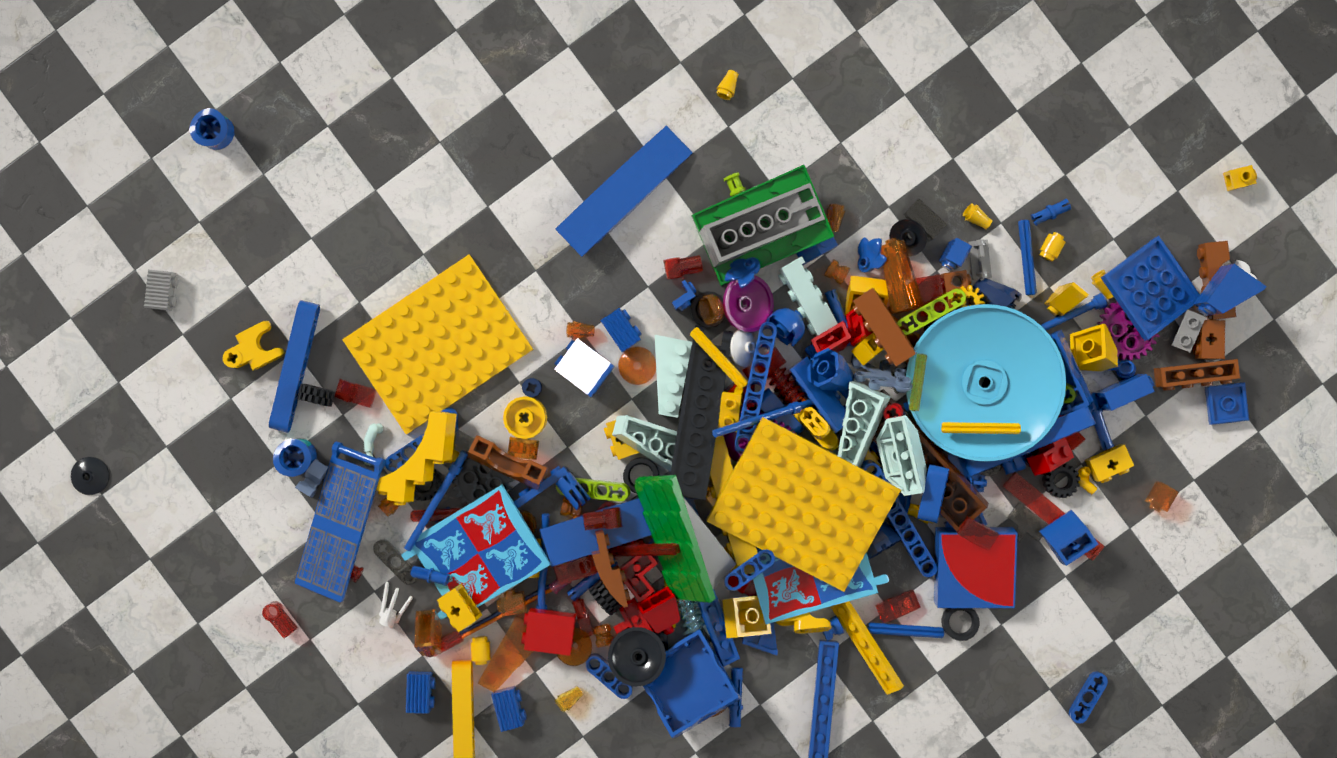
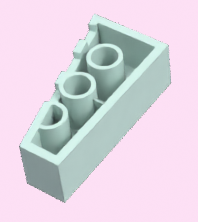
[778,256,838,336]
[838,381,890,467]

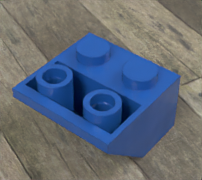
[1039,510,1099,566]

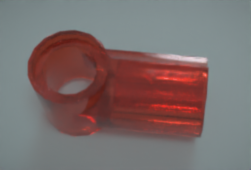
[663,255,703,280]
[583,507,623,530]
[262,601,298,639]

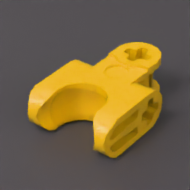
[223,321,286,371]
[793,398,840,452]
[776,612,831,634]

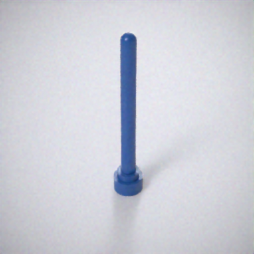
[1041,293,1108,330]

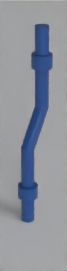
[536,513,550,610]

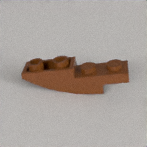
[592,529,630,608]

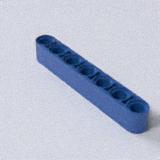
[269,300,320,433]
[735,322,777,455]
[962,406,1096,477]
[860,460,937,577]

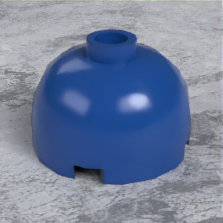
[766,308,805,346]

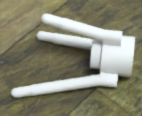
[379,582,413,627]

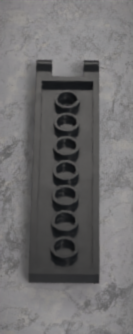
[670,325,733,501]

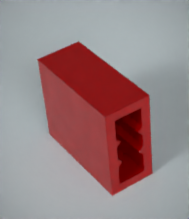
[521,608,576,656]

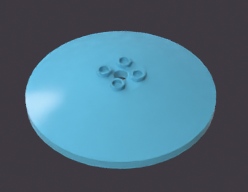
[906,304,1066,461]

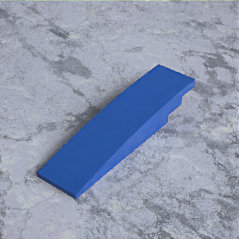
[555,125,693,257]
[539,497,699,567]

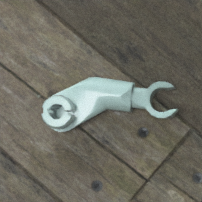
[364,423,383,466]

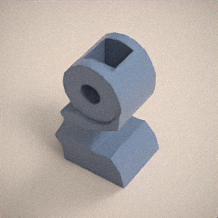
[295,459,328,498]

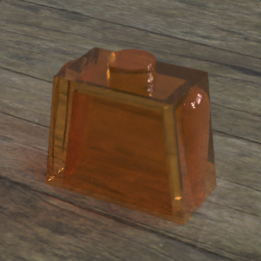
[414,610,442,657]

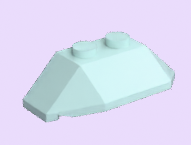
[876,415,927,496]

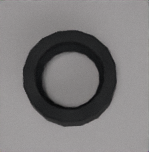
[690,291,726,328]
[623,457,659,494]
[941,608,980,641]

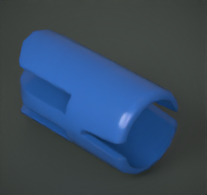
[556,472,591,510]

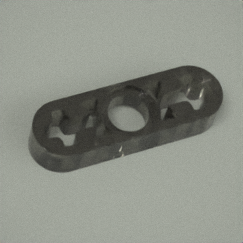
[373,539,418,585]

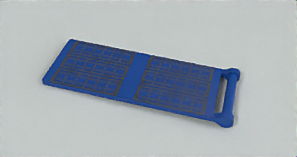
[295,441,386,602]

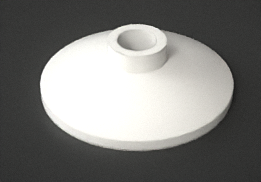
[730,330,756,367]

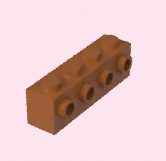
[853,288,917,366]
[1154,359,1240,391]

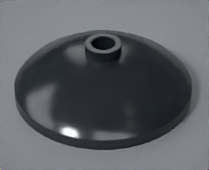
[608,627,666,686]

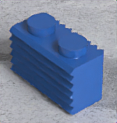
[939,238,972,271]
[600,308,642,353]
[406,671,436,714]
[491,686,527,732]

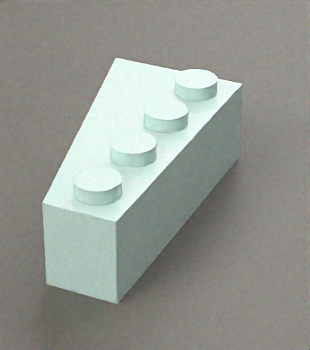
[655,335,692,418]
[612,415,677,472]

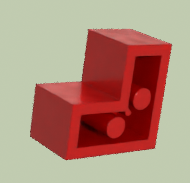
[1027,437,1074,476]
[619,546,658,602]

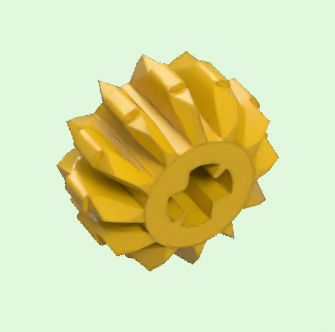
[951,285,985,309]

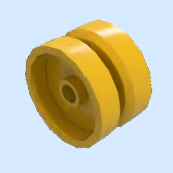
[503,396,548,439]

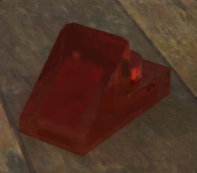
[334,379,376,408]

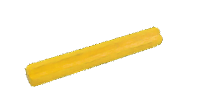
[690,327,748,389]
[941,422,1021,434]

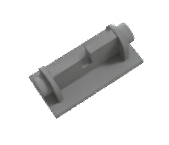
[968,239,992,280]
[1172,310,1206,352]

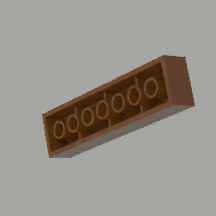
[873,389,989,533]

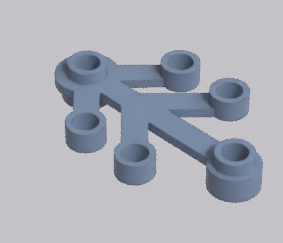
[851,354,913,393]

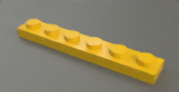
[830,601,904,695]

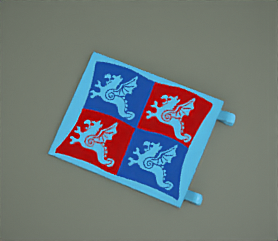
[401,484,551,620]
[751,547,889,624]

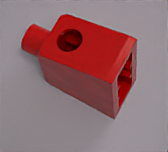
[636,586,680,635]

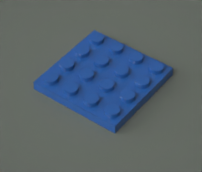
[1101,236,1200,341]

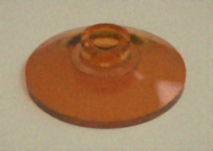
[618,347,656,385]
[556,628,592,666]

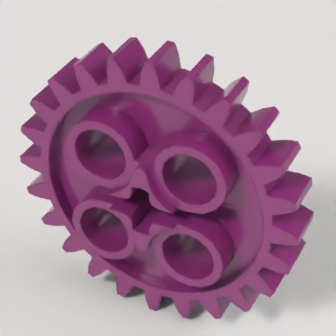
[1097,301,1159,361]

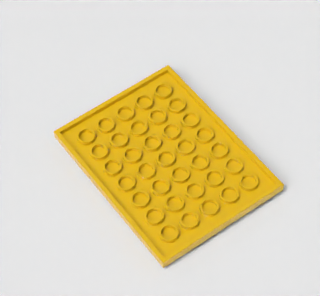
[342,254,534,435]
[706,417,901,592]

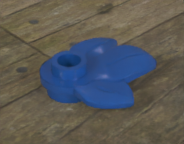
[858,237,887,273]
[725,257,760,289]

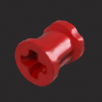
[884,403,903,419]

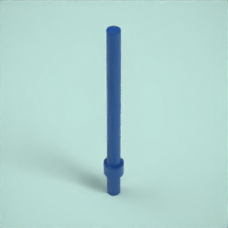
[712,399,812,438]
[404,450,468,551]

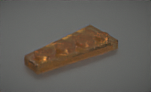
[478,615,534,692]

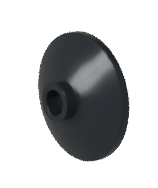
[889,219,927,256]
[70,457,109,495]

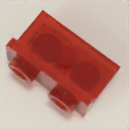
[914,274,948,317]

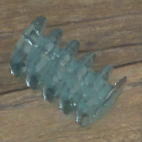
[677,599,705,635]

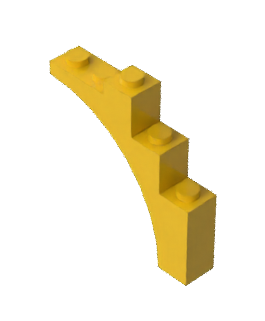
[376,412,457,505]

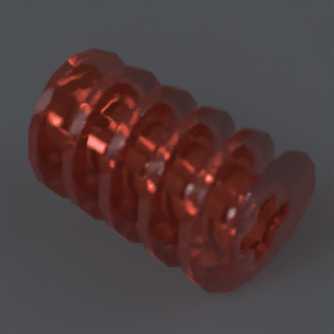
[767,367,805,405]

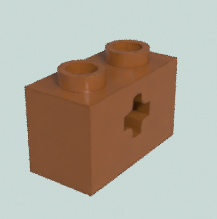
[1193,320,1225,359]

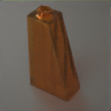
[880,238,924,314]

